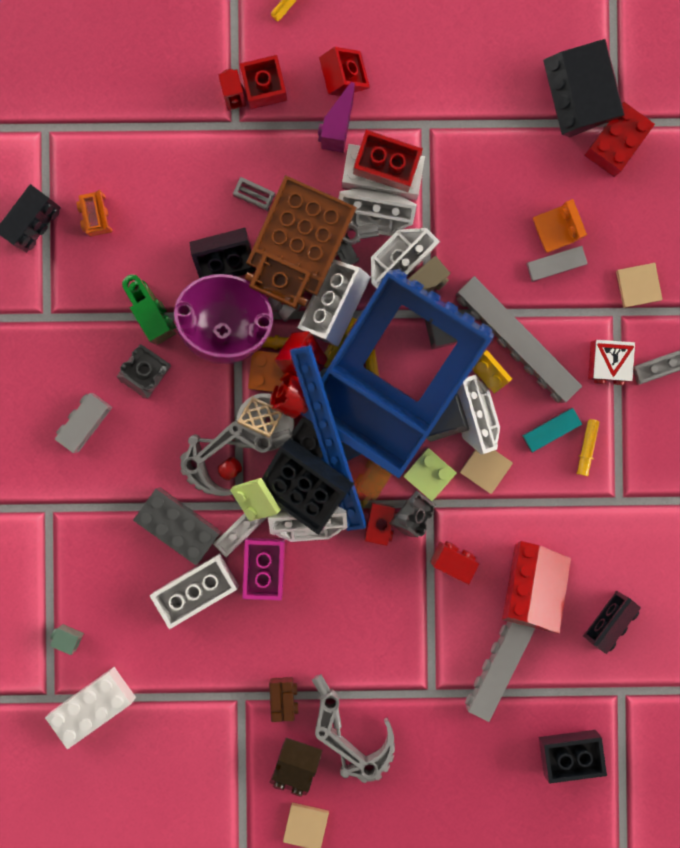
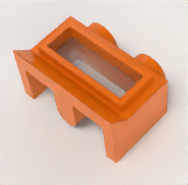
[76,190,113,237]

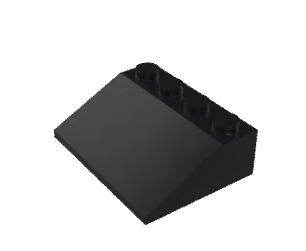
[543,39,625,137]
[262,438,354,535]

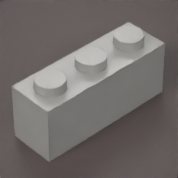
[55,393,113,453]

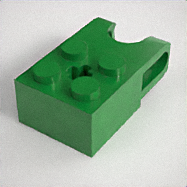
[122,274,177,345]

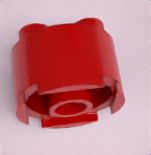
[270,373,308,419]

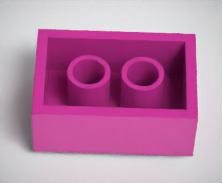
[243,538,285,600]

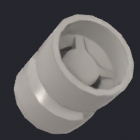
[268,297,302,322]

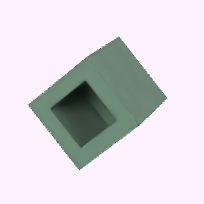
[50,624,84,655]

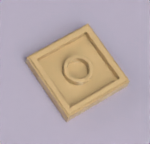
[616,263,663,308]
[460,450,513,494]
[283,802,329,848]

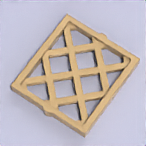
[237,397,283,438]

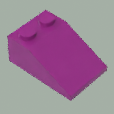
[318,82,355,153]

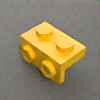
[473,350,512,394]

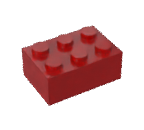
[584,102,655,177]
[353,130,423,193]

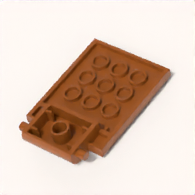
[245,175,357,309]

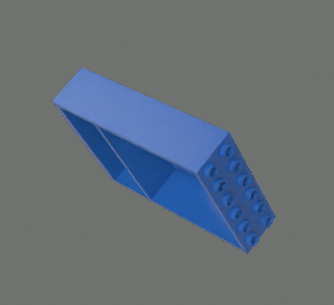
[301,269,494,478]

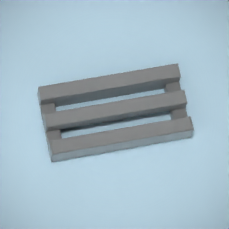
[233,177,276,211]

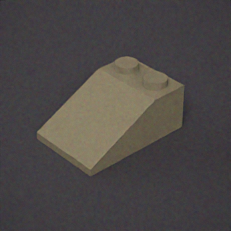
[409,256,451,292]

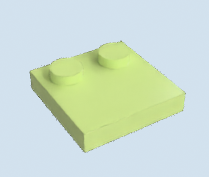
[403,448,457,501]
[230,478,281,521]

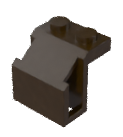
[270,737,323,797]

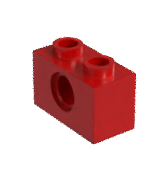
[218,69,246,110]
[364,502,398,546]

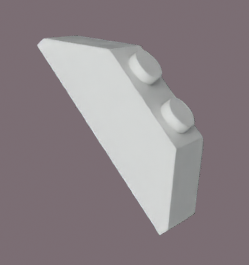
[339,188,417,236]
[371,228,440,289]
[457,375,500,454]
[268,507,347,542]

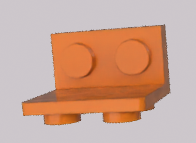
[533,199,587,253]

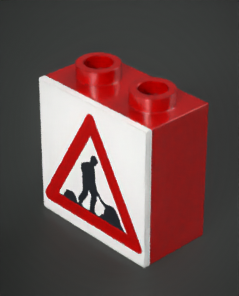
[588,340,635,385]

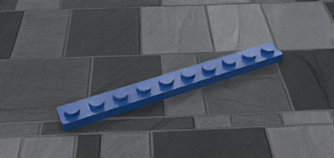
[290,345,367,531]

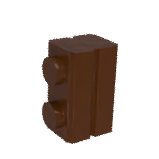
[269,677,299,722]

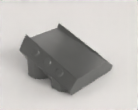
[117,344,171,399]
[426,393,469,442]
[389,491,436,537]

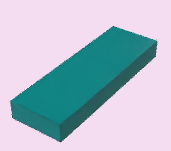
[522,408,582,452]

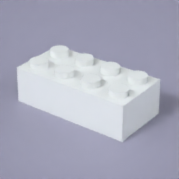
[342,144,425,200]
[297,259,371,347]
[150,553,239,629]
[45,667,136,750]

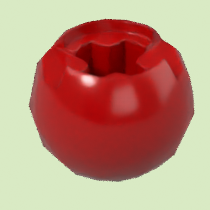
[218,457,242,481]

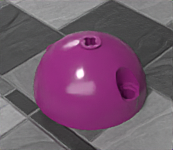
[174,274,273,364]

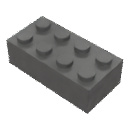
[133,487,222,565]

